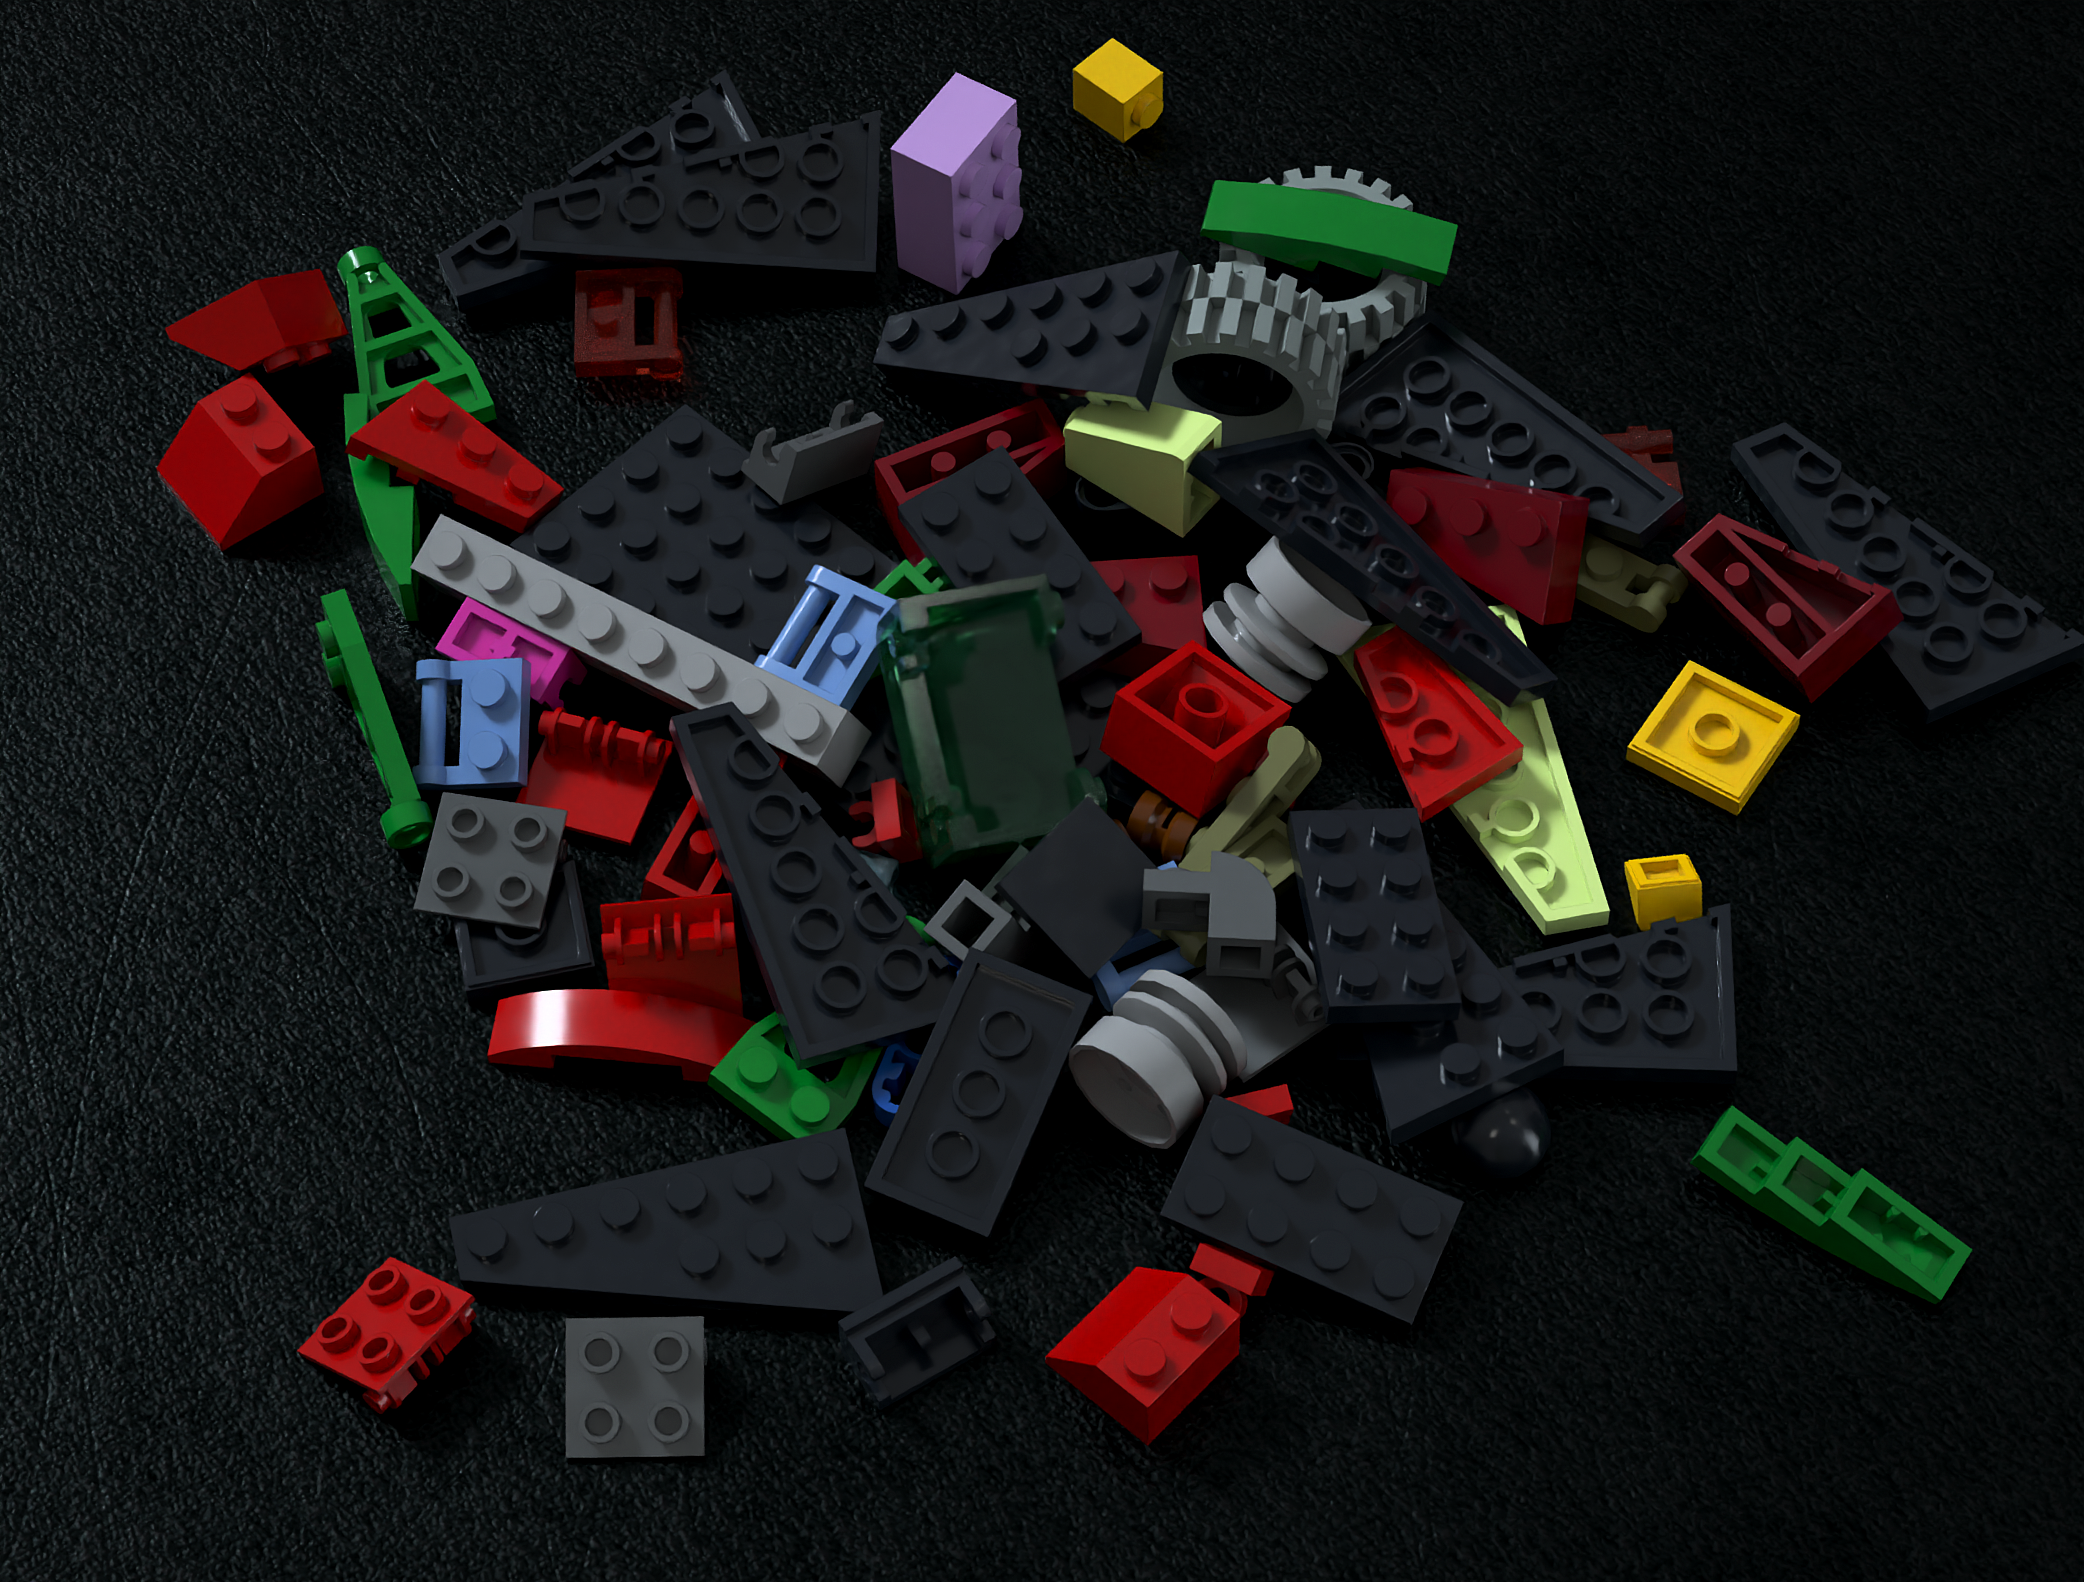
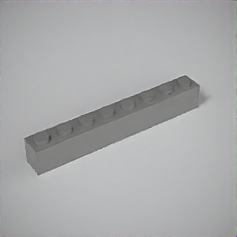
[410,514,872,788]

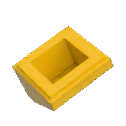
[1624,854,1702,931]

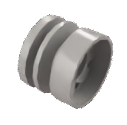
[1203,536,1373,704]
[1068,969,1248,1149]

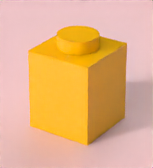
[1073,38,1163,143]

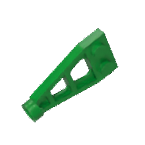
[337,246,497,424]
[315,589,435,849]
[707,915,941,1141]

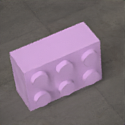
[890,72,1023,295]

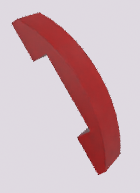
[487,989,756,1082]

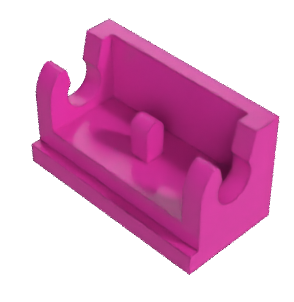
[435,596,589,711]

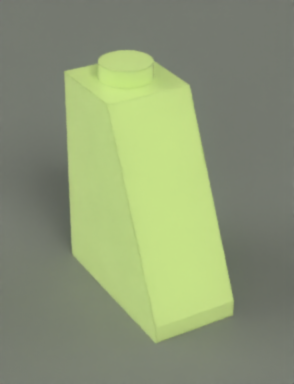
[1063,401,1222,538]

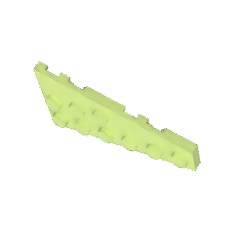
[1335,604,1610,935]

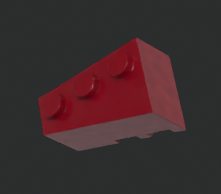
[874,398,1068,567]
[1386,467,1590,626]
[1672,513,1904,704]
[1090,555,1207,683]

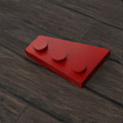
[345,379,564,534]
[1353,625,1524,823]

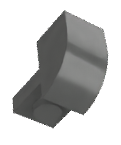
[923,845,1040,966]
[1141,851,1276,979]

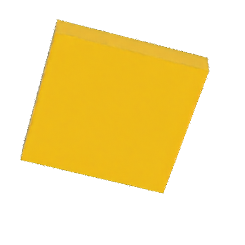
[1626,660,1800,816]

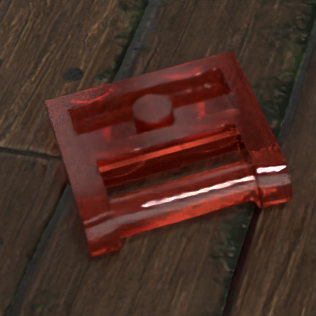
[574,267,684,381]

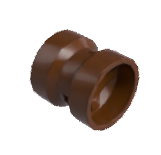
[1126,788,1210,868]

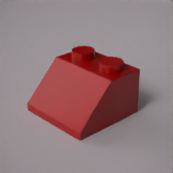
[165,269,349,374]
[156,372,325,551]
[1099,639,1292,819]
[1045,1266,1240,1446]

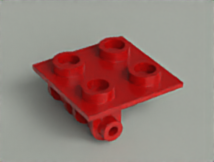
[515,707,675,846]
[600,893,744,1017]
[297,1256,477,1414]

